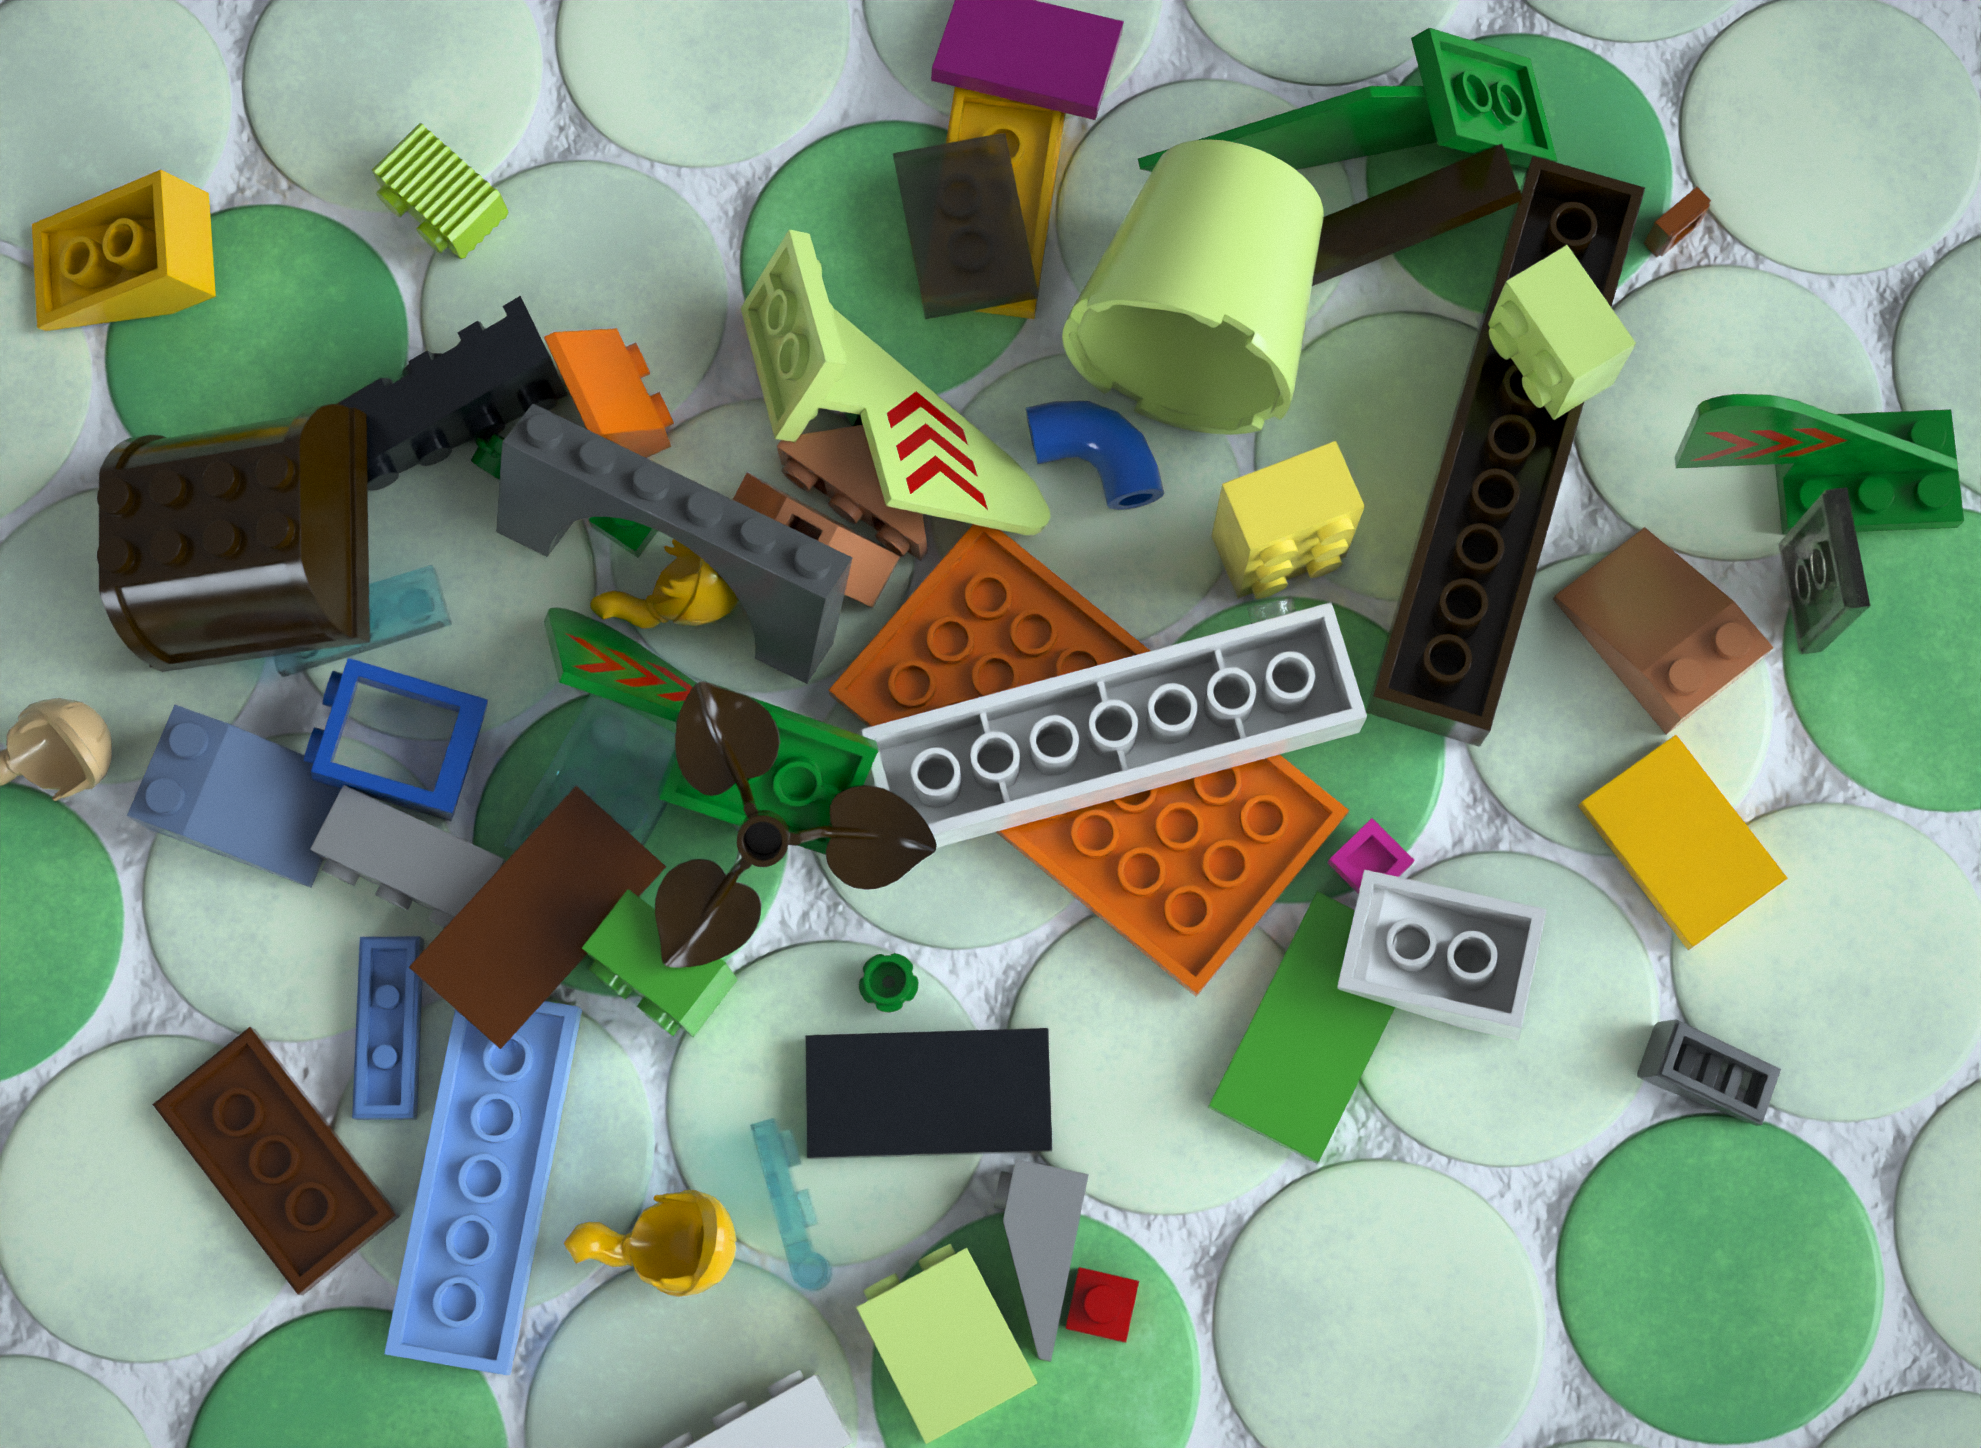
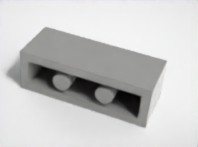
[310,785,506,928]

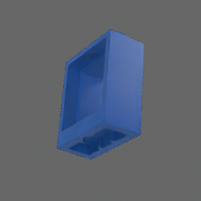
[304,658,488,821]

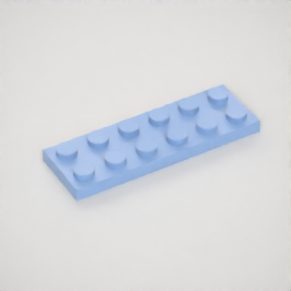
[384,1001,582,1375]

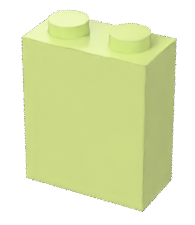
[856,1244,1038,1444]

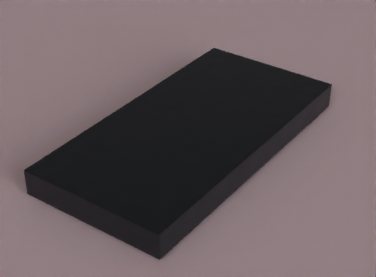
[805,1028,1052,1159]

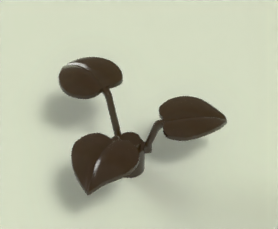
[655,681,937,968]

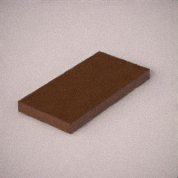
[409,785,666,1049]
[152,1027,400,1295]

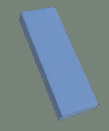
[352,936,424,1120]

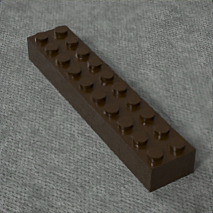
[1366,156,1645,747]

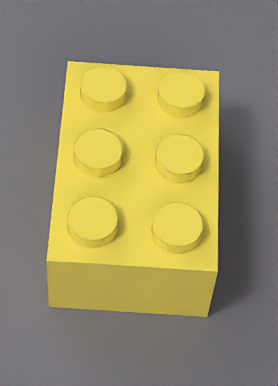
[1211,441,1365,599]

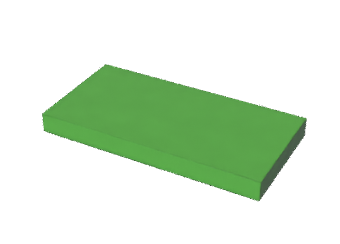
[1208,891,1395,1164]

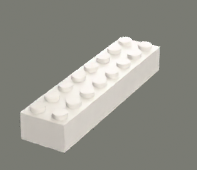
[861,602,1367,848]

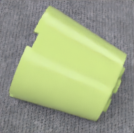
[1062,139,1324,435]

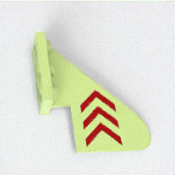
[741,230,1050,535]

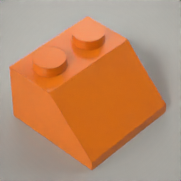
[544,328,674,458]

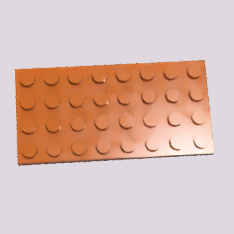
[828,524,1349,997]

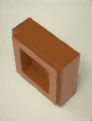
[1643,186,1711,258]

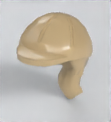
[0,698,112,801]

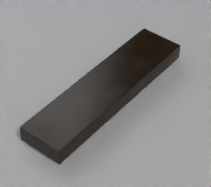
[1312,143,1523,286]

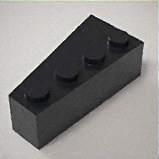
[337,295,568,491]

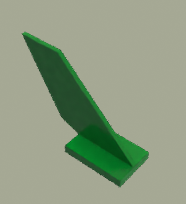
[1138,28,1558,172]

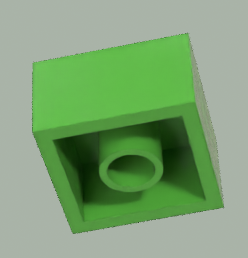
[582,889,738,1037]

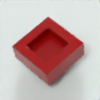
[1065,1267,1139,1343]

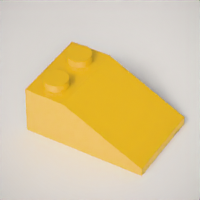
[32,169,216,331]

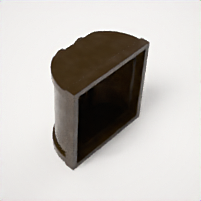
[97,404,370,672]

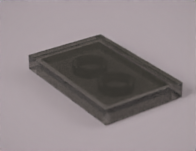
[893,133,1038,320]
[1778,487,1871,654]

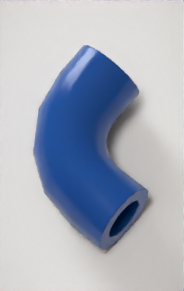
[1025,401,1164,510]

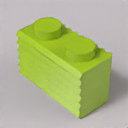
[372,123,509,259]

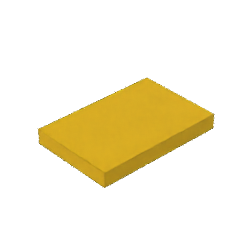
[1578,735,1788,950]

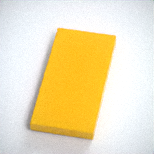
[921,87,1066,319]

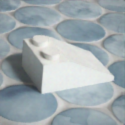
[1337,870,1547,1041]

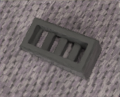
[1637,1019,1781,1126]

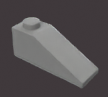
[994,1159,1089,1362]

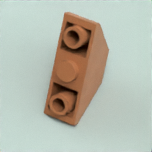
[777,425,928,561]
[732,472,901,608]

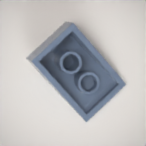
[127,704,341,888]

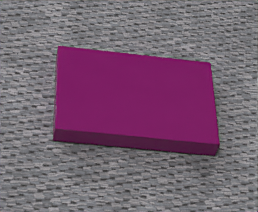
[931,0,1124,120]

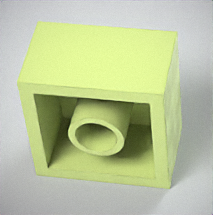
[1488,245,1636,420]

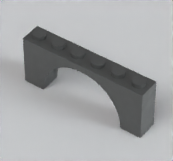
[496,404,853,684]

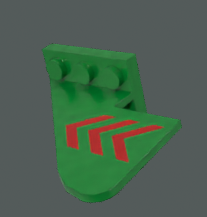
[1674,394,1964,535]
[544,607,879,855]

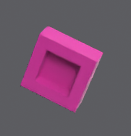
[1327,818,1415,895]

